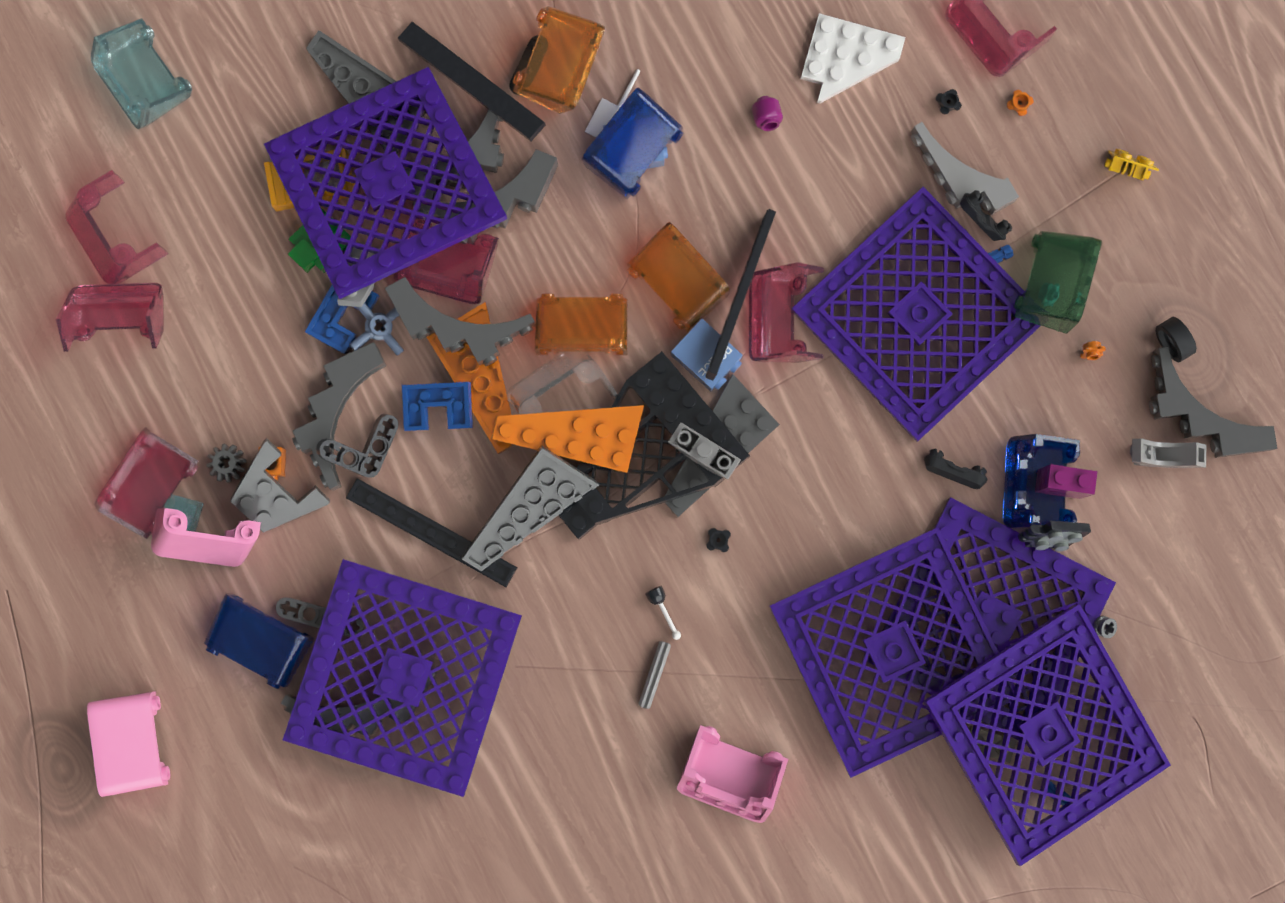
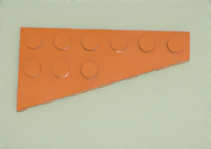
[427,302,513,454]
[491,405,644,473]

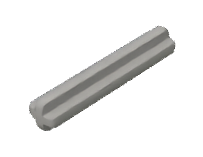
[638,641,671,709]

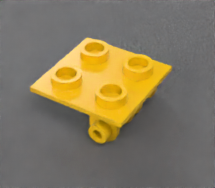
[1104,148,1159,181]

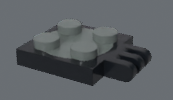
[1018,521,1091,551]

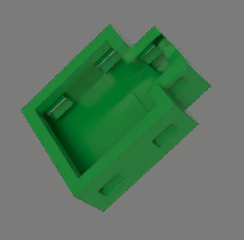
[288,208,351,274]

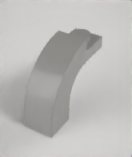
[1130,438,1206,468]

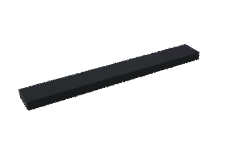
[398,21,546,142]
[705,209,776,381]
[346,478,518,588]

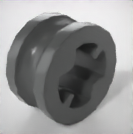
[1093,616,1117,639]

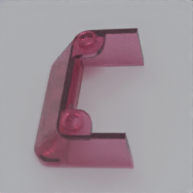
[945,0,1057,77]
[66,170,168,285]
[749,262,824,363]
[56,283,164,352]

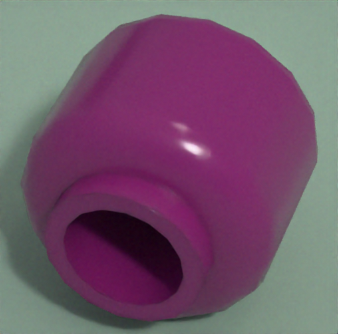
[751,96,783,131]

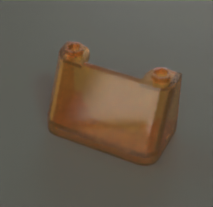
[513,6,605,114]
[627,222,730,332]
[535,294,628,355]

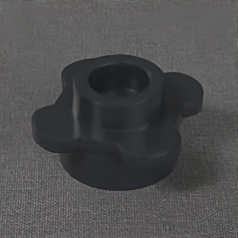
[936,89,962,115]
[706,528,731,552]

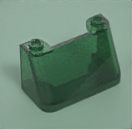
[1014,231,1102,334]

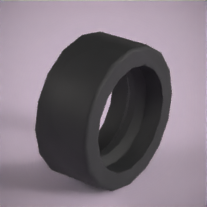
[1155,317,1197,363]

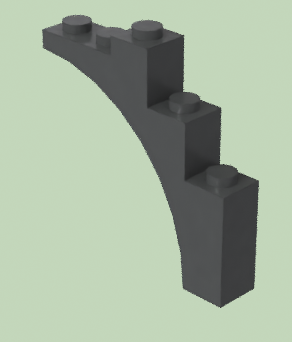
[404,109,504,200]
[412,149,558,245]
[385,277,536,366]
[292,342,386,491]
[1149,347,1278,458]
[281,669,437,735]

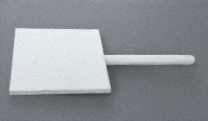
[585,69,640,142]

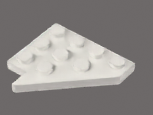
[801,13,906,104]

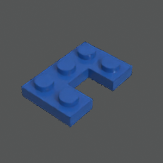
[305,285,380,355]
[402,382,473,431]

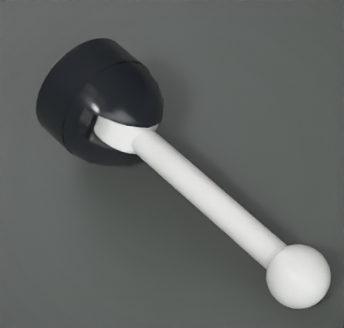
[645,585,681,640]

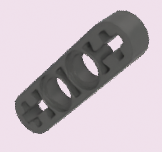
[276,597,365,637]

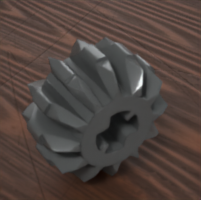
[206,443,247,483]

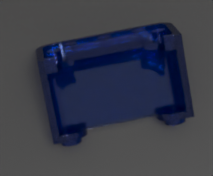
[582,87,684,199]
[1003,434,1080,529]
[204,593,314,689]

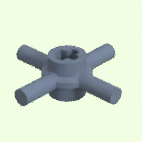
[349,302,404,356]

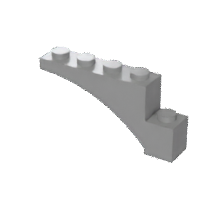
[911,122,1019,215]

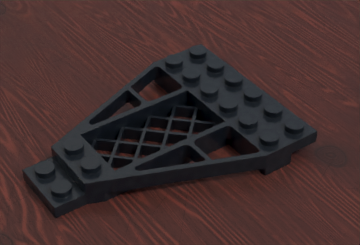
[559,351,750,540]

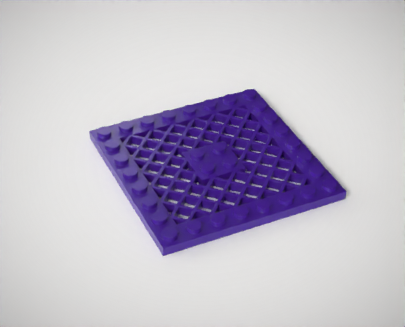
[264,67,507,299]
[791,187,1050,442]
[867,497,1116,745]
[769,527,1015,778]
[283,559,522,797]
[923,604,1171,866]

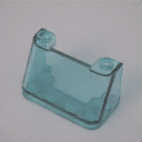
[91,18,192,129]

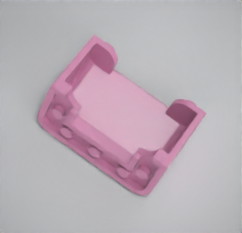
[151,508,261,567]
[87,691,170,797]
[677,725,788,823]

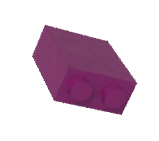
[1035,464,1098,499]

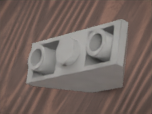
[668,423,741,480]

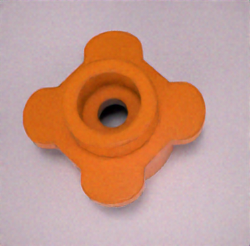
[1007,90,1034,116]
[1080,341,1106,360]

